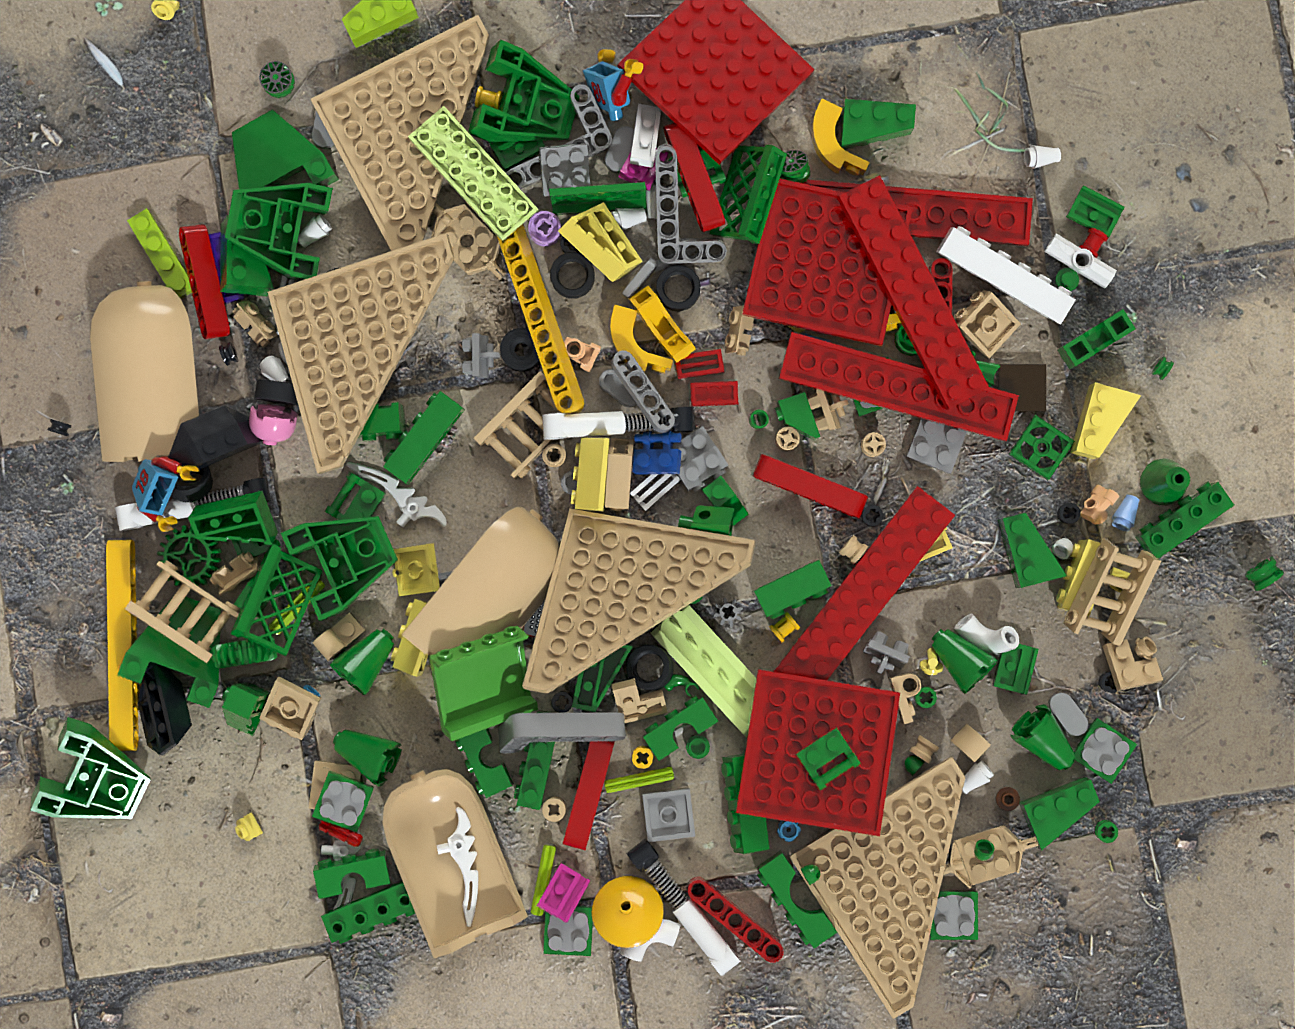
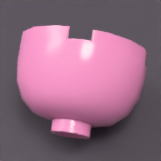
[249,404,298,445]

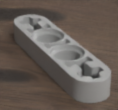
[611,350,675,433]

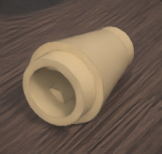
[542,444,566,467]

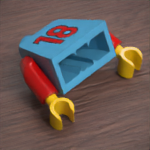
[583,49,643,121]
[132,456,199,532]

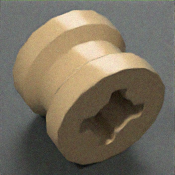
[775,427,800,452]
[861,432,886,457]
[839,535,868,565]
[909,735,939,764]
[542,796,567,822]

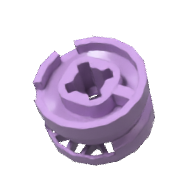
[528,211,561,247]

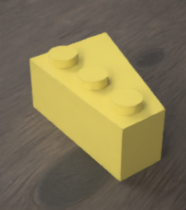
[558,202,643,282]
[1070,382,1141,459]
[1056,539,1101,617]

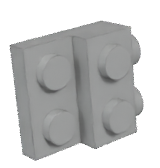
[673,426,728,492]

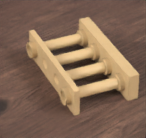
[474,371,581,479]
[1063,538,1161,646]
[125,560,239,663]

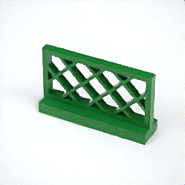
[709,145,787,244]
[549,182,646,215]
[230,544,323,656]

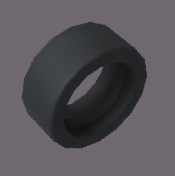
[550,252,595,299]
[656,265,701,312]
[254,379,298,405]
[171,466,213,502]
[626,645,674,690]

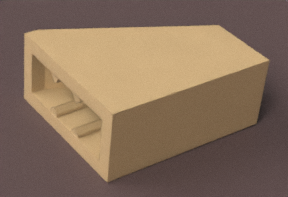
[605,438,634,511]

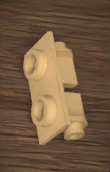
[232,300,279,348]
[725,305,754,356]
[210,552,258,596]

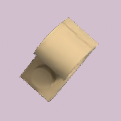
[313,613,366,661]
[888,673,921,724]

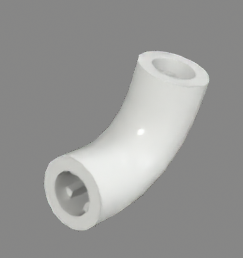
[954,614,1019,654]
[620,919,681,962]

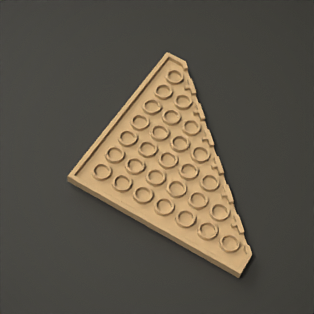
[310,15,489,251]
[268,233,455,474]
[523,509,755,694]
[789,756,965,1019]

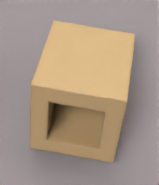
[950,724,991,762]

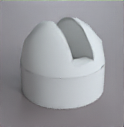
[1052,538,1073,559]

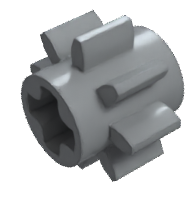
[714,598,743,627]

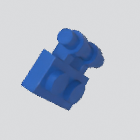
[632,431,682,474]

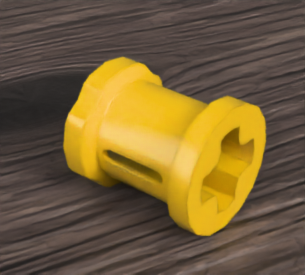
[475,86,503,110]
[768,612,800,643]
[632,746,653,769]

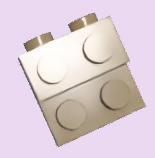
[954,290,1021,358]
[259,677,322,740]

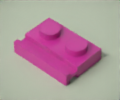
[619,147,669,191]
[536,863,591,923]

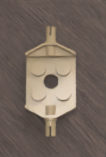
[431,203,506,280]
[943,825,1039,888]

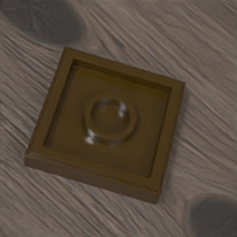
[998,364,1046,412]

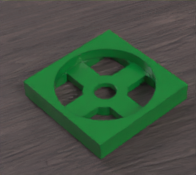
[1008,415,1075,481]

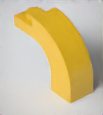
[811,99,870,176]
[629,285,696,363]
[610,305,673,374]

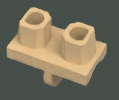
[807,390,849,431]

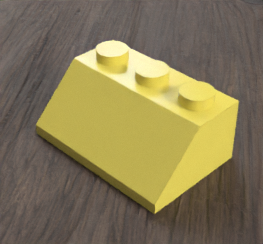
[571,438,610,512]
[391,599,429,677]

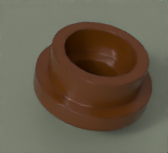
[996,787,1020,811]

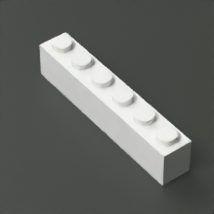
[936,226,1075,324]

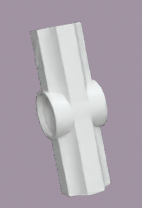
[1044,233,1117,289]

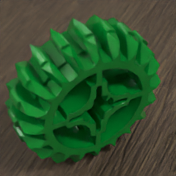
[157,525,222,586]
[212,637,277,669]

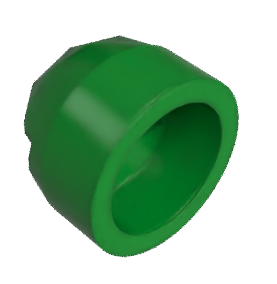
[749,409,769,429]
[904,755,925,776]
[974,839,995,861]
[800,864,821,885]

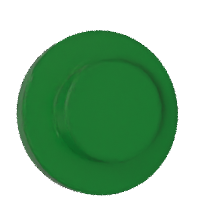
[1055,268,1079,291]
[686,735,710,759]

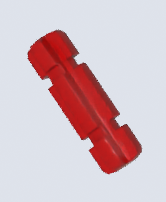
[319,820,363,847]

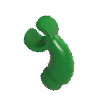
[664,674,700,697]

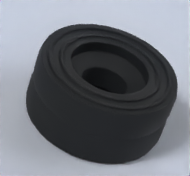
[500,328,540,372]

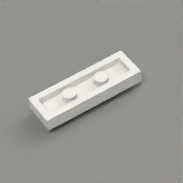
[629,103,661,168]

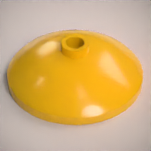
[592,876,664,948]

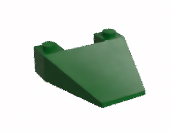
[468,39,580,142]
[232,109,339,189]
[224,183,333,281]
[281,516,398,621]
[117,593,221,708]
[30,717,150,819]

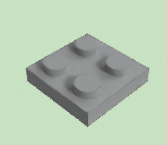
[539,143,590,196]
[906,418,967,474]
[642,788,695,842]

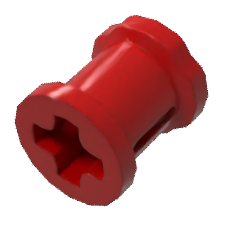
[1079,228,1108,258]

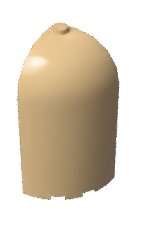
[90,281,199,462]
[402,507,559,656]
[383,769,528,958]

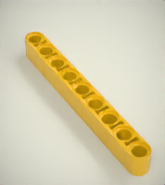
[497,224,584,414]
[106,539,139,751]

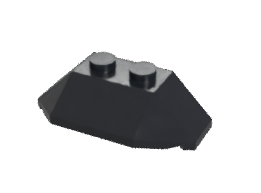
[168,405,263,479]
[137,662,192,755]

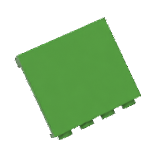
[429,626,538,741]

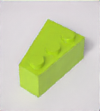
[342,0,419,48]

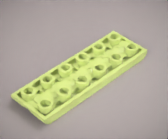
[408,106,538,241]
[651,605,756,738]

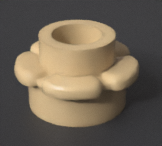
[1135,636,1157,659]

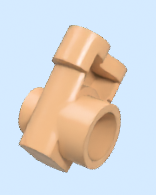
[564,337,601,372]
[1080,485,1119,525]

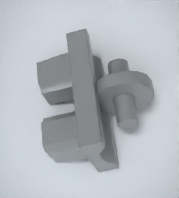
[462,333,500,378]
[863,631,910,674]

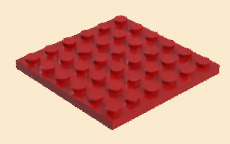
[617,0,815,165]
[742,179,913,346]
[736,669,900,837]

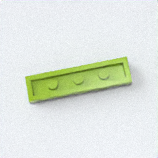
[127,208,192,299]

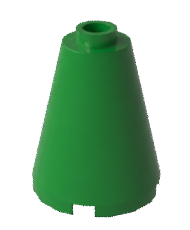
[1140,459,1190,506]
[330,629,394,695]
[932,629,998,694]
[1010,704,1075,770]
[333,729,402,786]

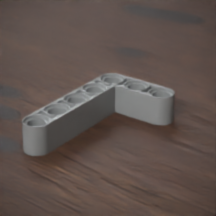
[506,85,612,190]
[655,144,727,264]
[498,713,626,753]

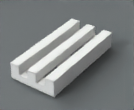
[630,474,681,511]

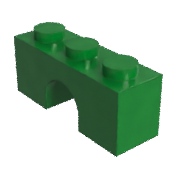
[1057,309,1136,370]
[643,696,718,761]
[455,728,514,798]
[313,849,391,899]

